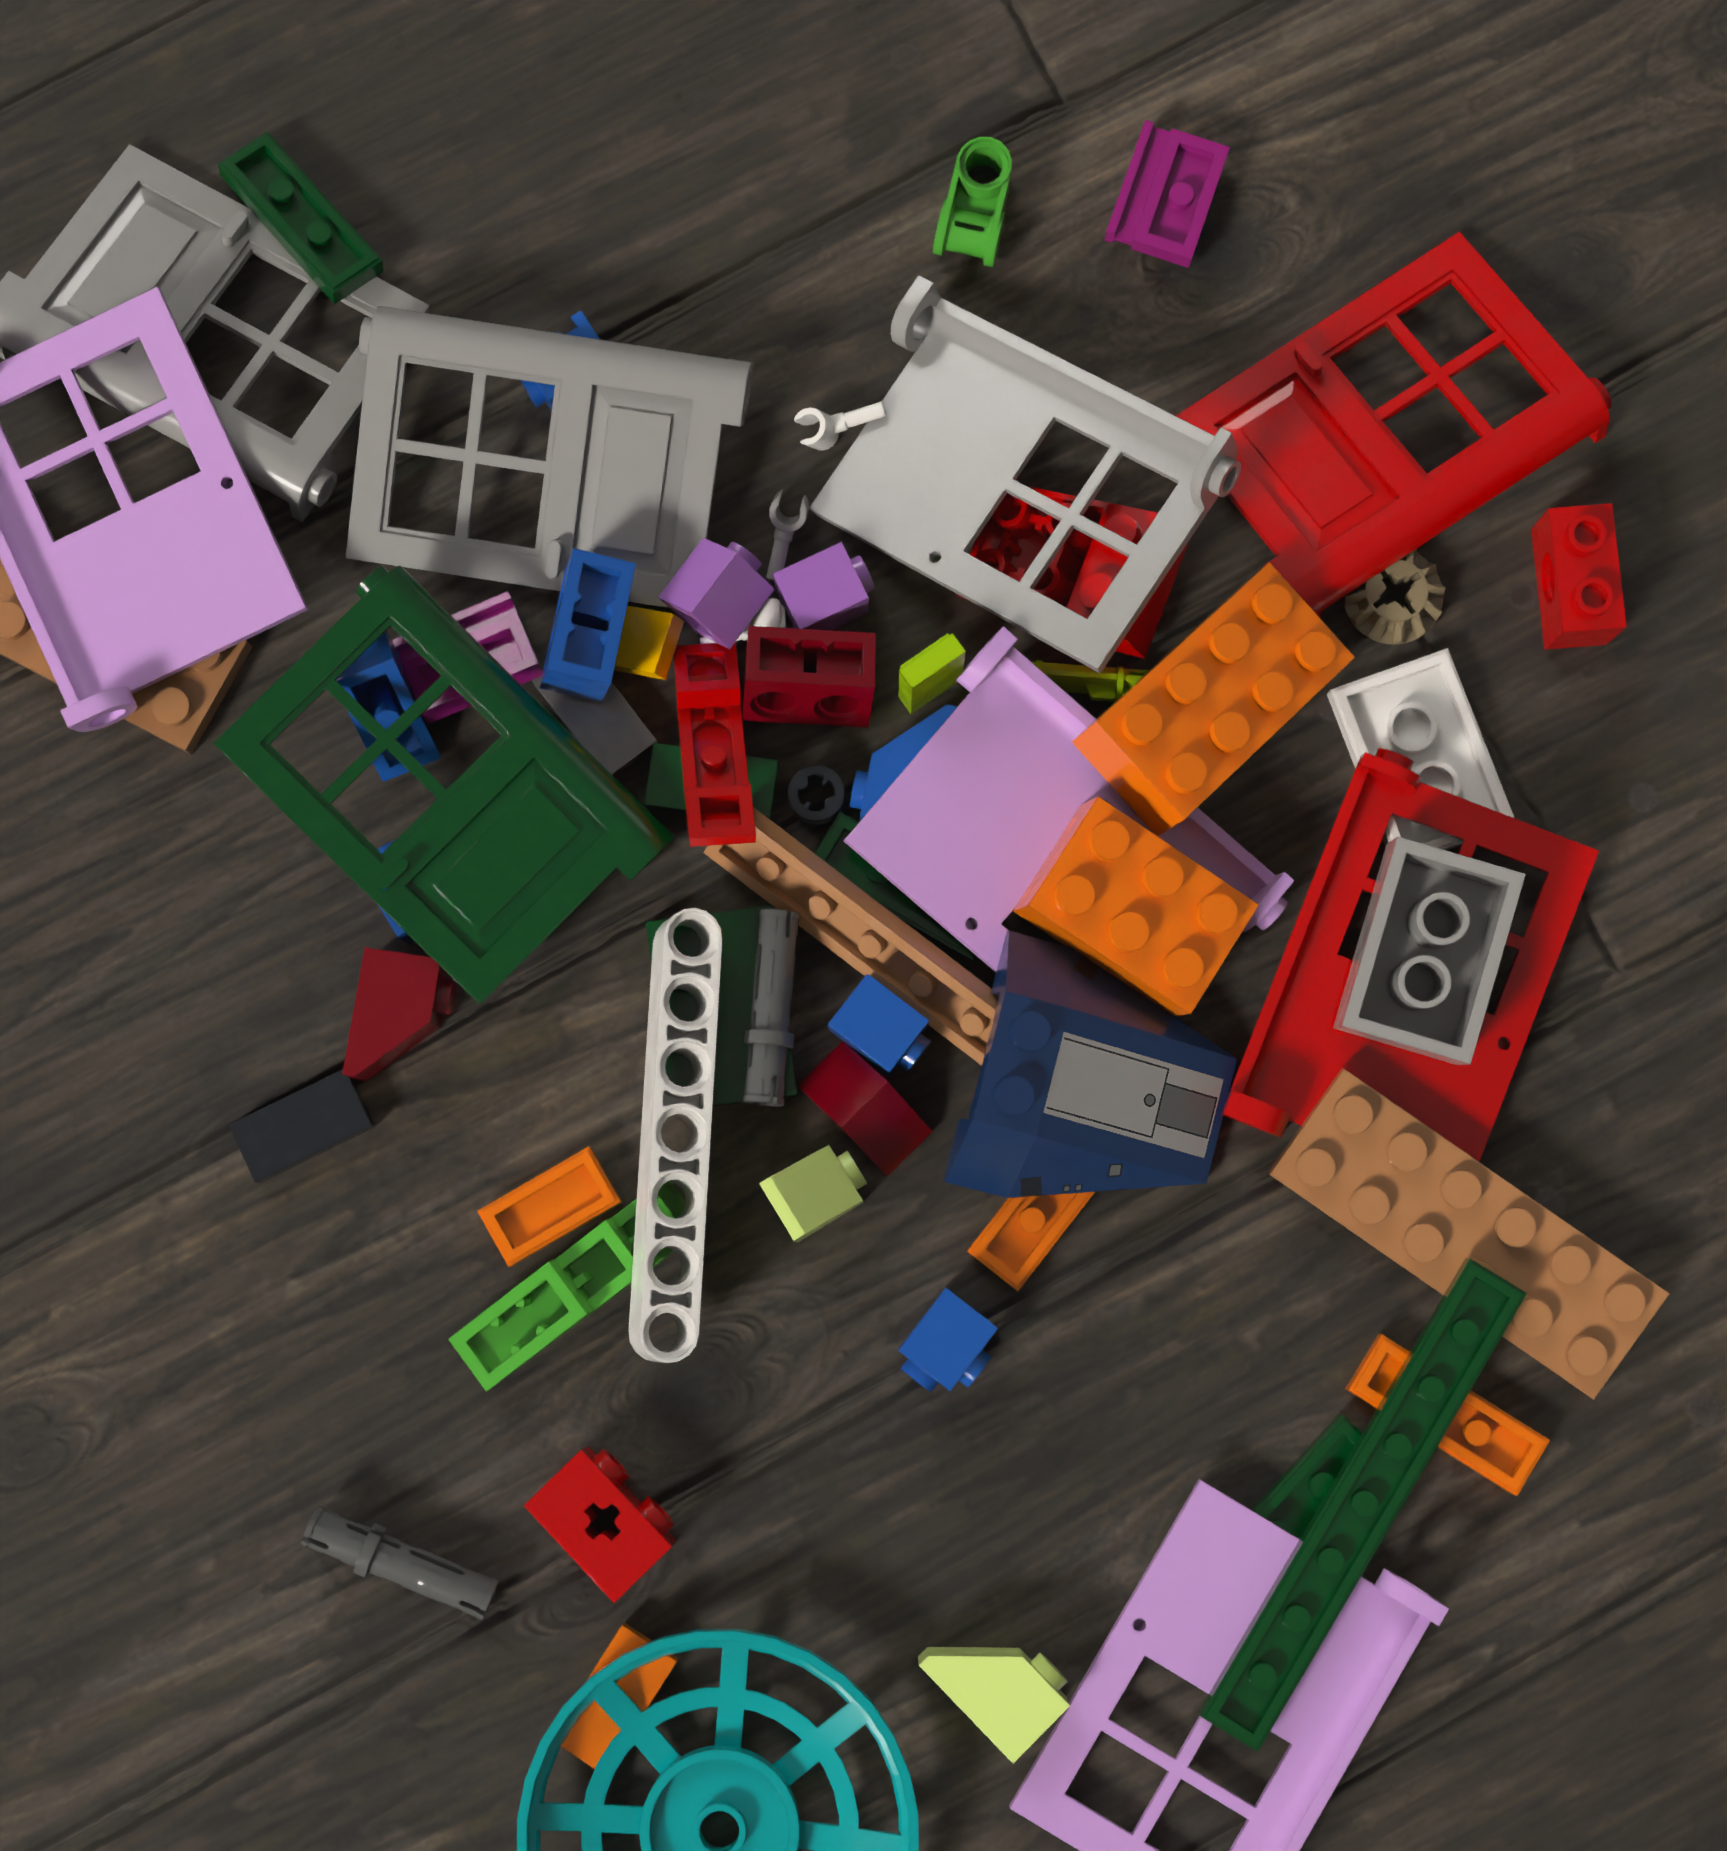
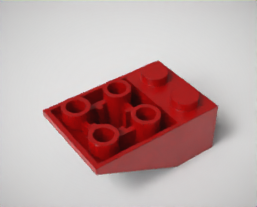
[955,486,1188,659]

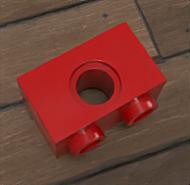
[1531,503,1627,650]

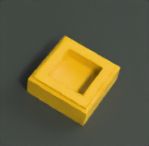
[614,606,684,680]

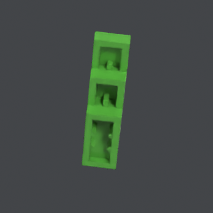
[448,1182,686,1392]

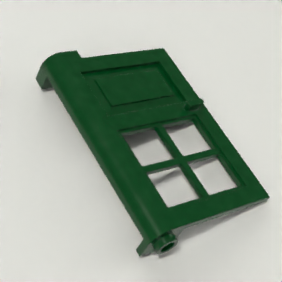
[213,565,675,1004]

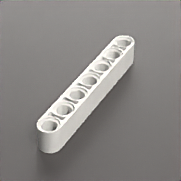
[628,908,722,1363]

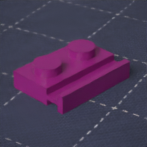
[1104,120,1230,268]
[392,591,543,724]

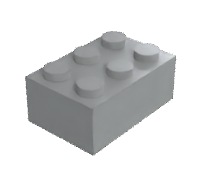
[1333,837,1526,1065]

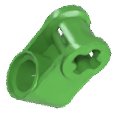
[933,137,1012,268]

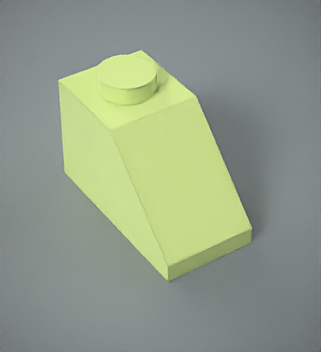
[759,1145,867,1242]
[918,1647,1070,1764]

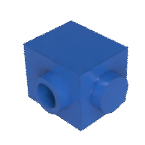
[828,973,931,1077]
[898,1288,998,1392]

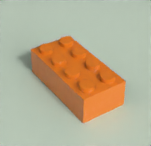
[1072,562,1355,836]

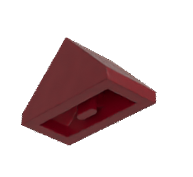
[797,1041,933,1177]

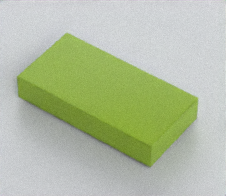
[898,633,966,714]

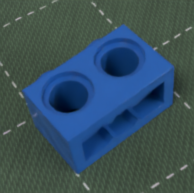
[539,548,636,703]

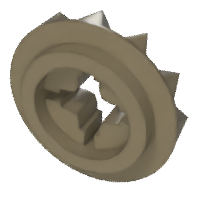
[1343,549,1446,645]

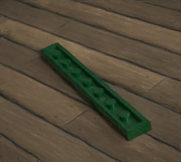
[1198,1258,1527,1752]

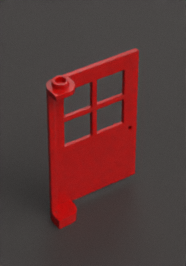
[1176,231,1612,619]
[1221,748,1599,1162]

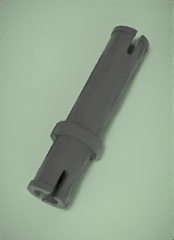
[742,909,800,1107]
[301,1506,500,1621]

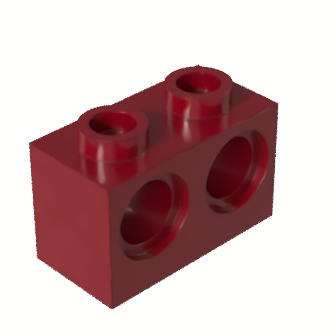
[743,626,876,728]

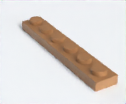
[703,807,999,1066]

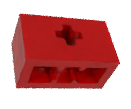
[523,1446,677,1603]

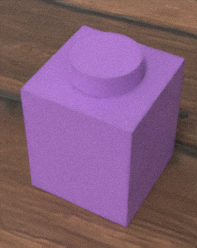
[658,538,775,649]
[773,542,875,630]

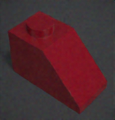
[342,947,457,1081]

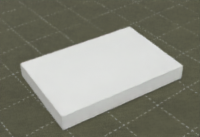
[1327,648,1514,851]

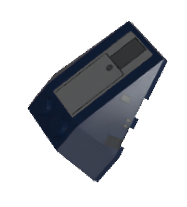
[943,931,1237,1198]

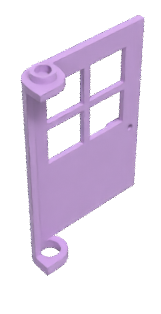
[0,287,309,732]
[844,626,1294,972]
[1009,1479,1449,1851]

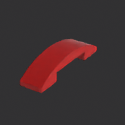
[673,642,756,847]

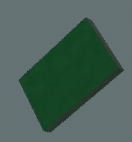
[646,905,798,1107]

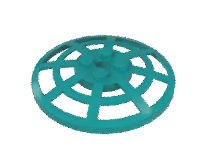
[517,1629,919,1851]

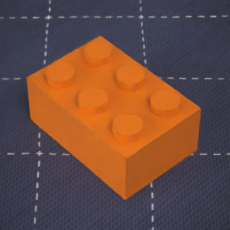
[1013,796,1259,1016]

